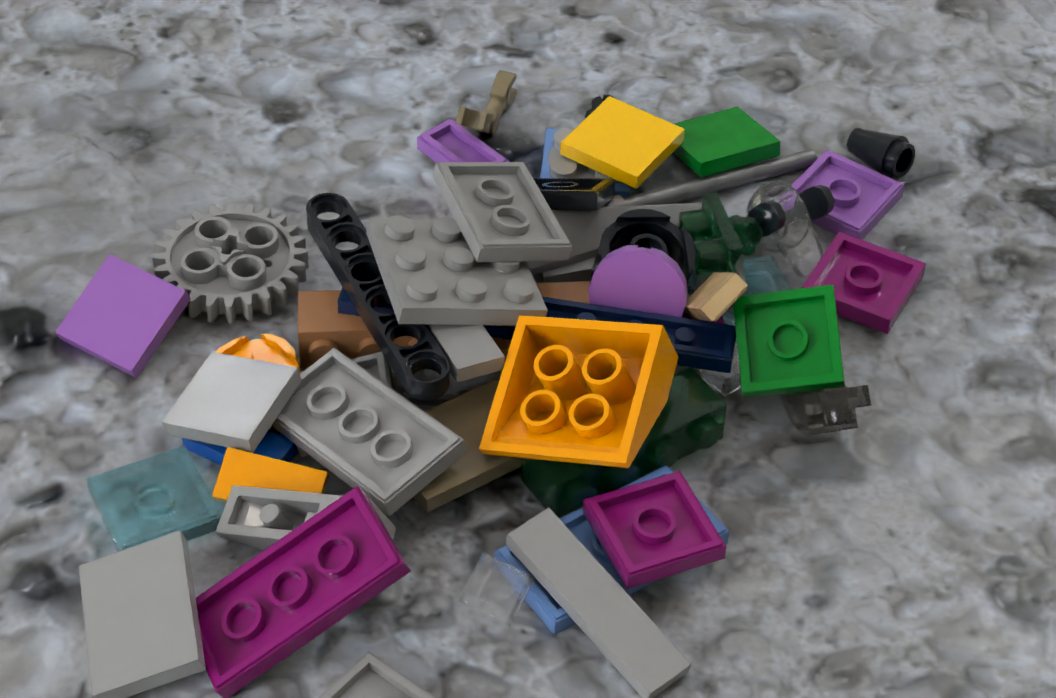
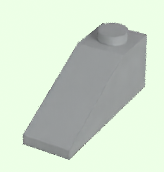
[215,485,396,550]

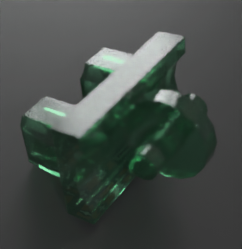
[678,192,763,276]

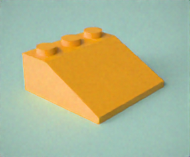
[479,315,679,468]

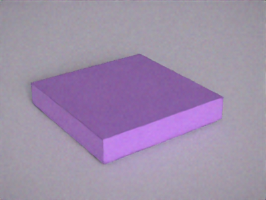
[780,150,905,240]
[55,254,191,378]

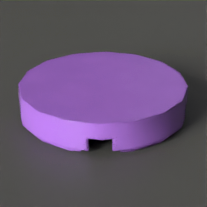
[588,245,687,317]

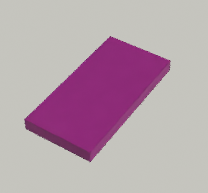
[196,486,411,698]

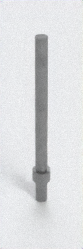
[602,149,817,207]

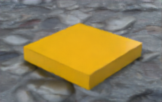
[560,96,685,189]

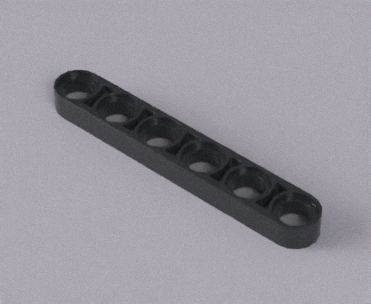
[306,193,450,401]

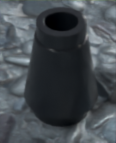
[847,128,915,178]

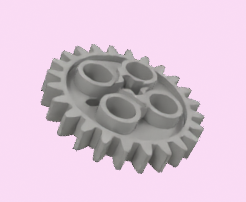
[152,202,309,324]

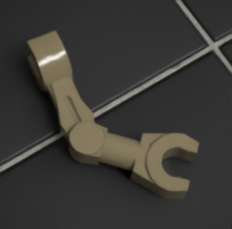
[455,70,517,135]

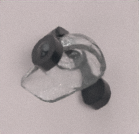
[738,180,835,278]

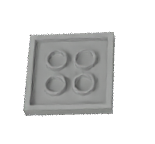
[366,216,548,326]

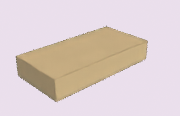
[684,272,748,322]

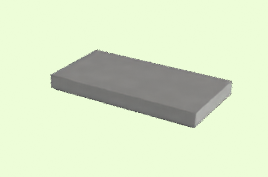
[272,348,468,516]

